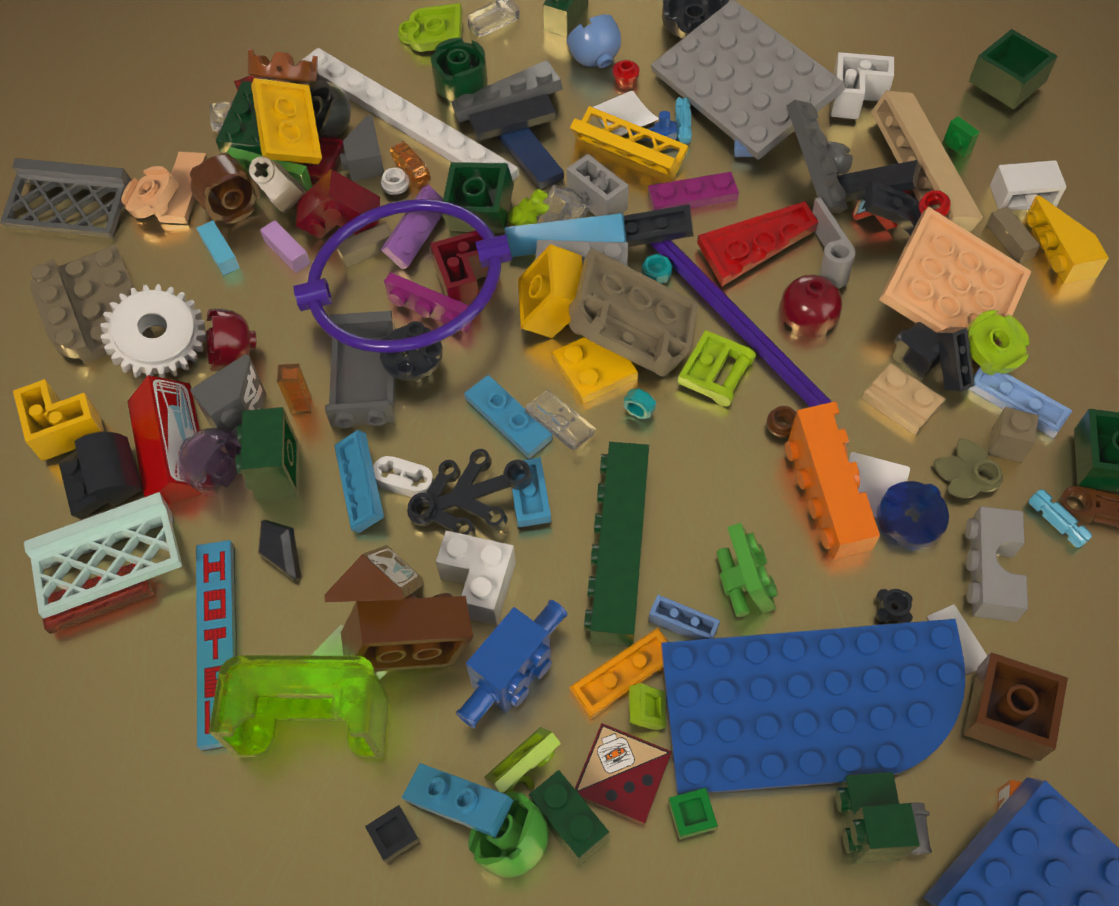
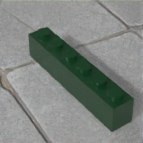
[584,441,649,647]

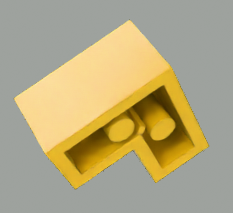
[13,379,104,461]

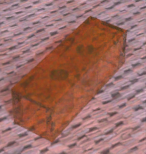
[277,363,312,414]

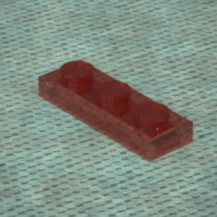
[42,563,154,634]

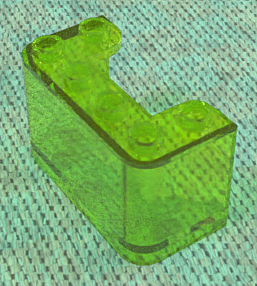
[209,655,389,758]

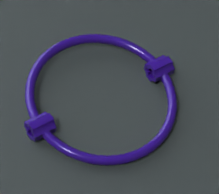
[293,199,512,353]

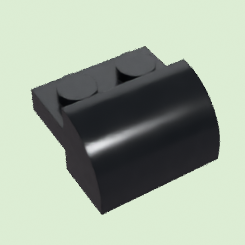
[58,432,142,519]

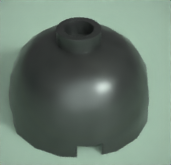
[310,80,351,139]

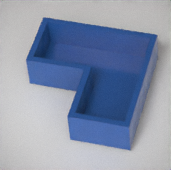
[923,777,1119,906]

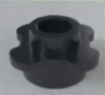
[876,589,913,623]

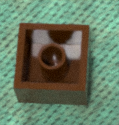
[963,652,1068,761]

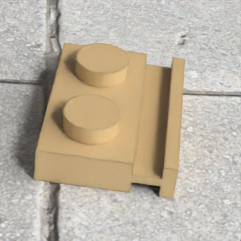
[862,363,945,435]

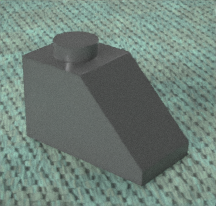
[340,115,384,181]

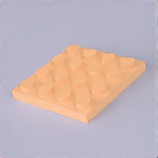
[879,207,1031,359]

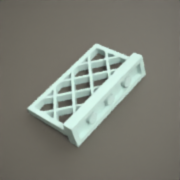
[24,492,182,619]

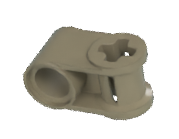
[249,156,306,213]

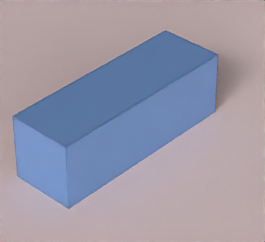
[648,595,720,640]

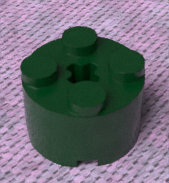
[431,38,488,104]

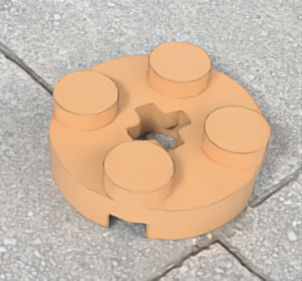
[121,166,179,218]

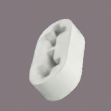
[373,456,434,498]

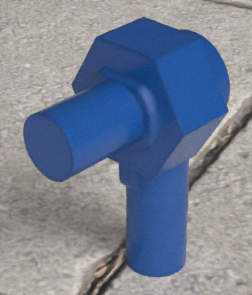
[631,111,677,145]

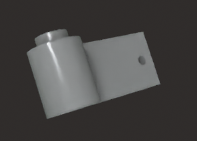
[812,197,855,288]

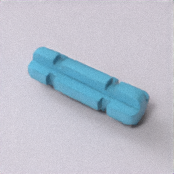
[675,97,692,144]
[1028,489,1092,548]

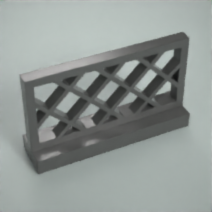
[0,158,131,238]

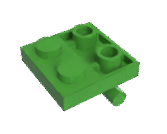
[716,523,779,617]

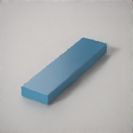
[505,213,626,257]

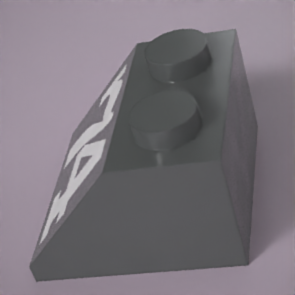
[190,354,266,449]

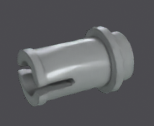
[908,802,932,855]

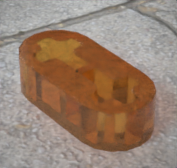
[390,141,431,187]

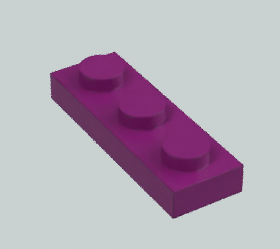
[647,172,739,210]
[384,272,472,333]

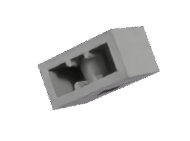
[567,154,629,216]

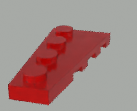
[697,201,818,286]

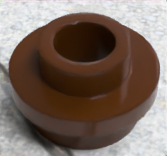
[766,406,796,438]

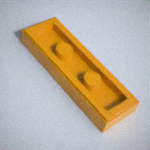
[569,628,669,720]

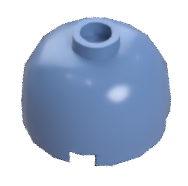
[566,14,621,68]

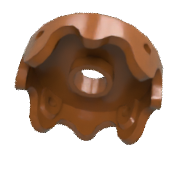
[248,48,318,86]

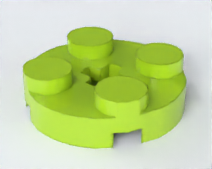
[967,310,1030,375]

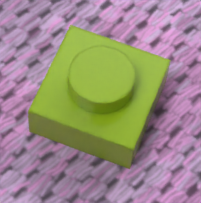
[629,683,666,731]

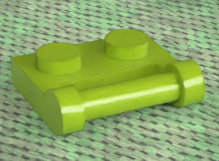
[678,330,756,407]

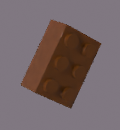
[340,593,474,674]

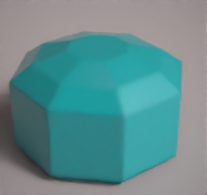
[642,254,672,284]
[623,389,656,419]

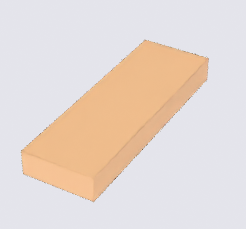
[157,152,208,224]

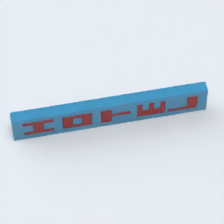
[196,540,238,750]

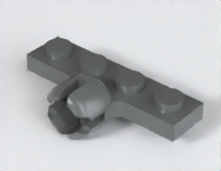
[786,99,853,214]

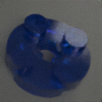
[877,481,949,549]

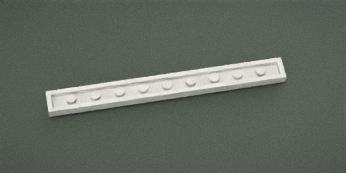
[303,48,519,181]

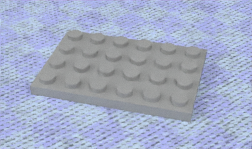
[651,0,845,160]

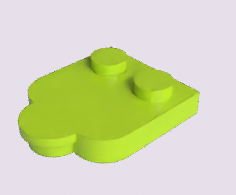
[398,3,463,52]

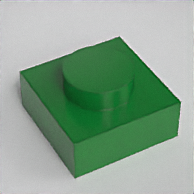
[943,116,980,157]
[668,788,718,840]

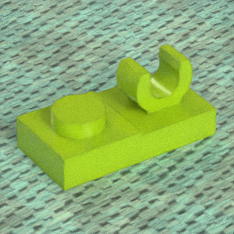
[484,727,561,794]

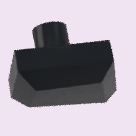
[258,520,301,581]

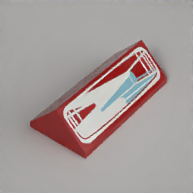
[127,375,214,505]

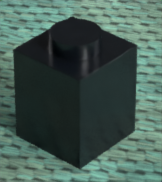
[892,322,941,379]

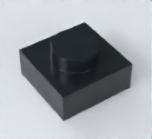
[365,805,420,863]

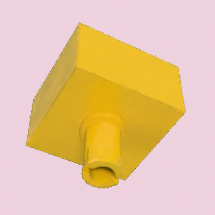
[518,244,583,338]

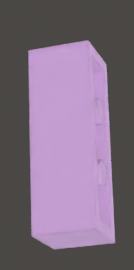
[260,220,310,273]

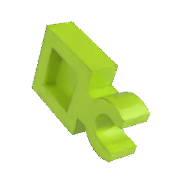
[508,189,549,227]

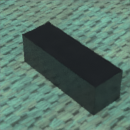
[937,327,975,392]

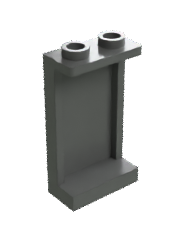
[325,311,396,428]

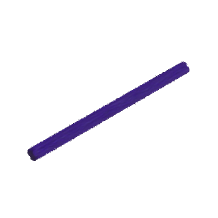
[651,240,832,407]

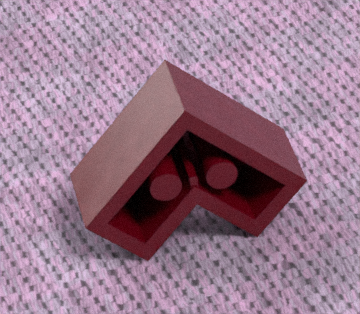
[296,169,380,239]
[430,231,489,305]

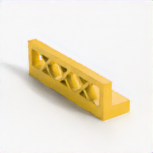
[570,106,689,179]

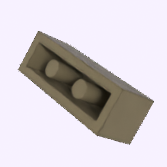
[986,206,1040,263]
[337,222,392,268]

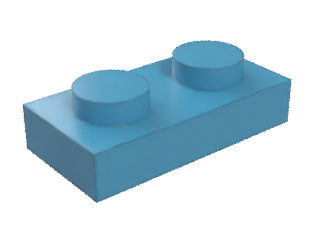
[508,457,552,527]

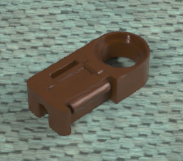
[1057,486,1119,528]

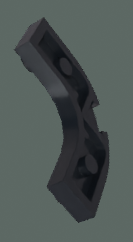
[865,180,921,236]

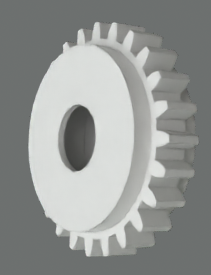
[101,284,206,378]

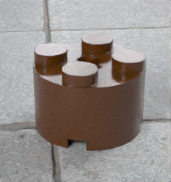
[190,153,260,224]

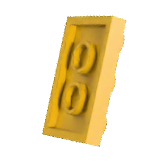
[251,78,322,164]

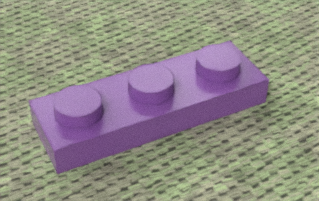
[381,184,443,269]

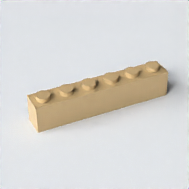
[871,90,983,232]

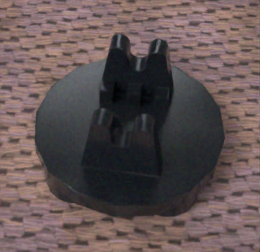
[380,321,443,383]

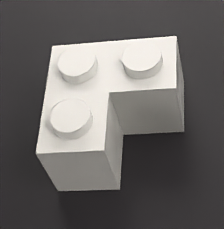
[830,52,894,119]
[436,530,516,625]

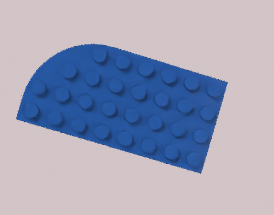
[661,619,965,795]

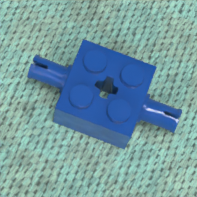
[456,600,568,729]

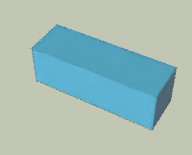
[197,220,240,276]

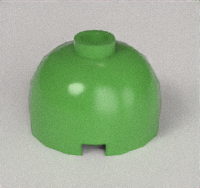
[468,791,549,878]

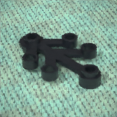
[407,449,533,536]

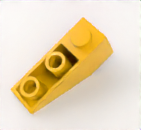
[1026,195,1109,284]

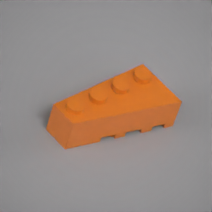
[785,401,880,560]

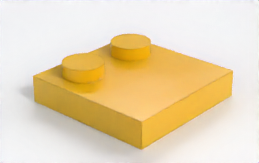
[552,337,638,405]

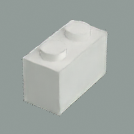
[990,160,1067,211]

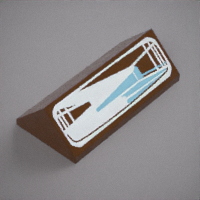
[325,545,423,602]

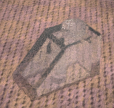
[537,184,592,223]

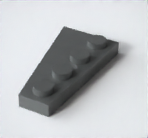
[451,60,563,122]

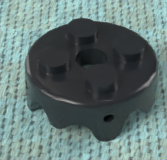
[662,0,729,38]

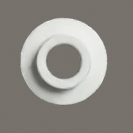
[381,167,410,195]

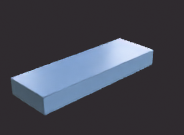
[968,367,1073,438]

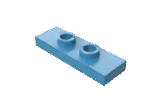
[464,375,553,459]
[334,430,384,533]
[401,763,514,838]

